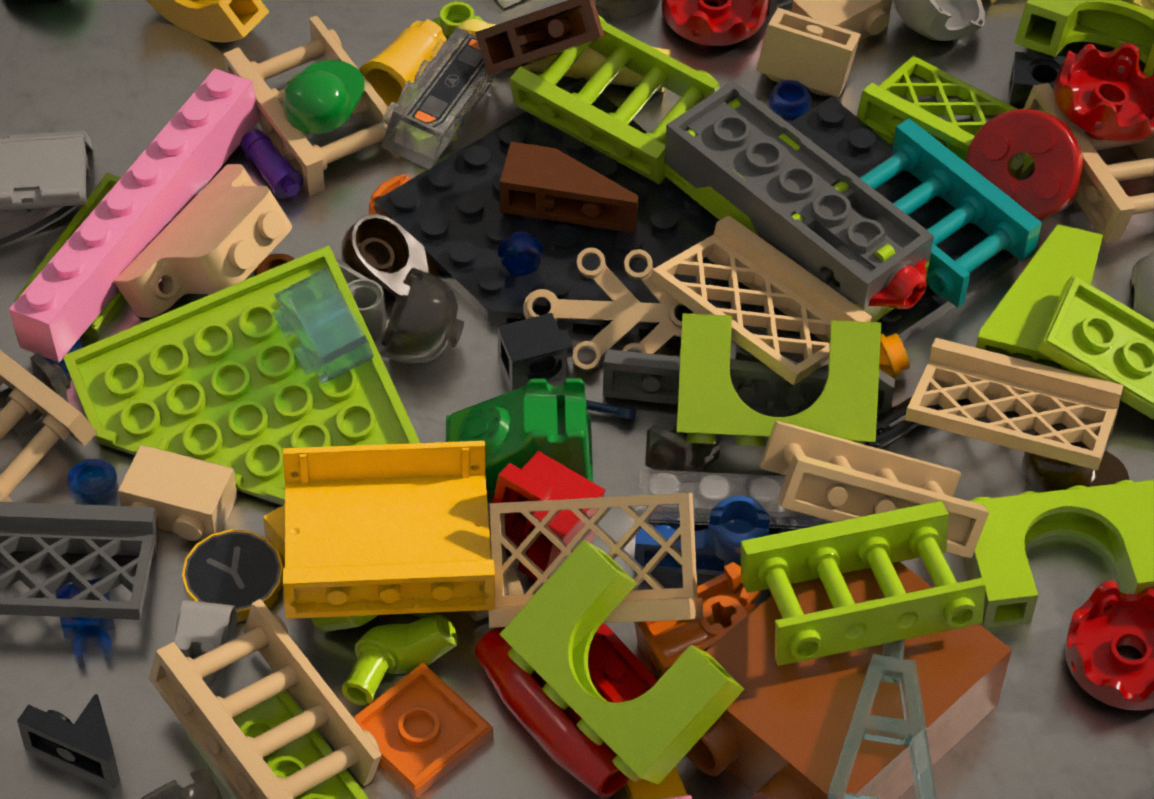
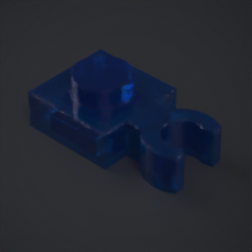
[55,577,115,667]

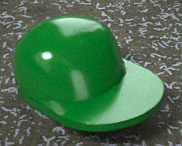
[283,60,365,134]

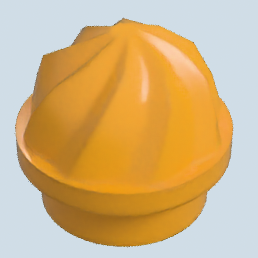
[879,333,910,379]

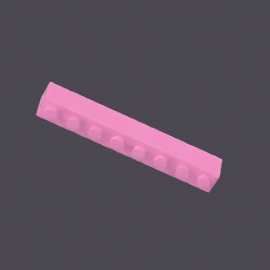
[9,69,259,363]

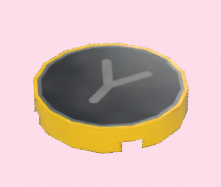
[182,529,283,623]

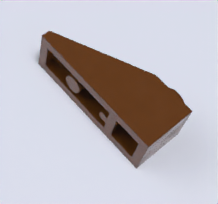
[475,0,605,75]
[500,142,638,233]

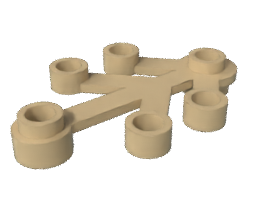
[523,248,695,372]

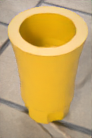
[359,19,448,113]

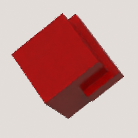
[489,451,606,581]

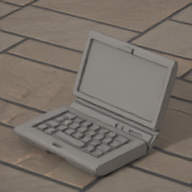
[0,131,93,211]

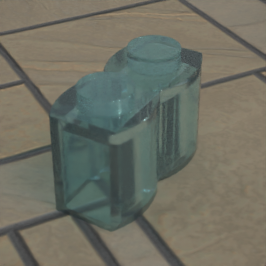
[272,268,374,384]

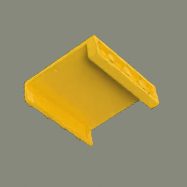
[283,441,495,619]

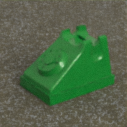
[446,378,593,505]

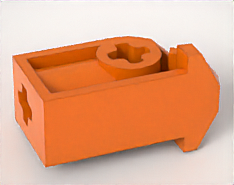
[634,562,762,679]

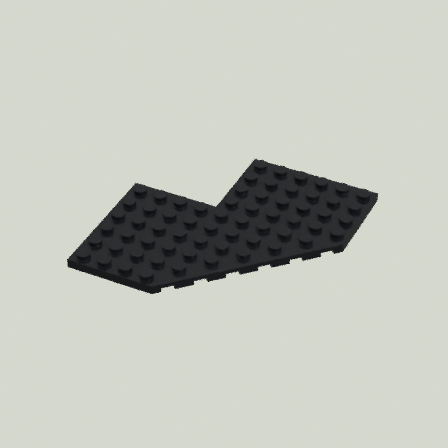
[374,77,1019,342]

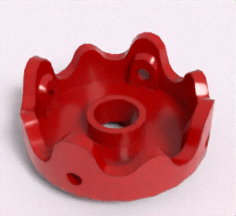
[661,0,769,46]
[1053,43,1154,142]
[966,109,1084,221]
[1065,580,1154,711]

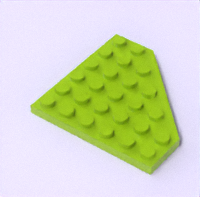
[63,245,420,505]

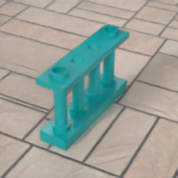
[860,118,1042,308]

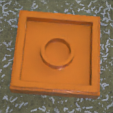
[353,663,493,799]

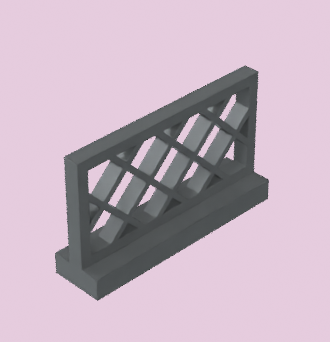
[0,502,159,620]

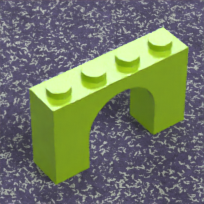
[1014,0,1154,76]
[677,313,881,447]
[961,479,1154,629]
[500,539,745,785]

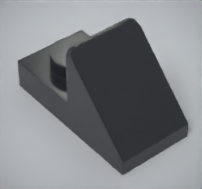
[17,694,120,788]

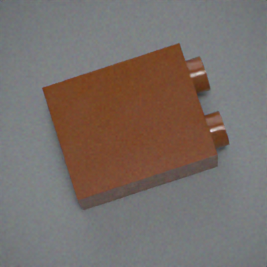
[686,562,1012,799]

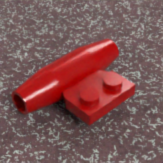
[475,623,658,798]

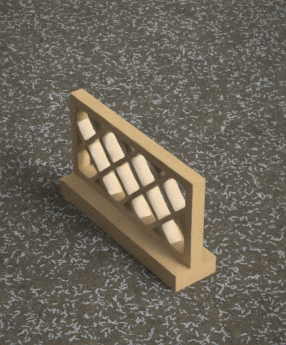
[650,215,872,385]
[905,338,1124,470]
[488,493,703,628]

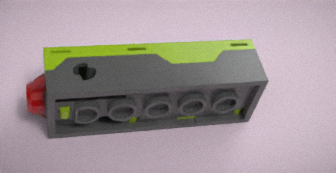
[664,80,934,322]

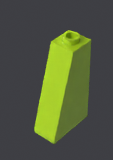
[976,224,1103,371]

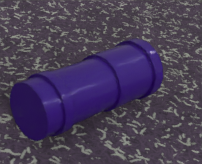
[241,129,303,199]

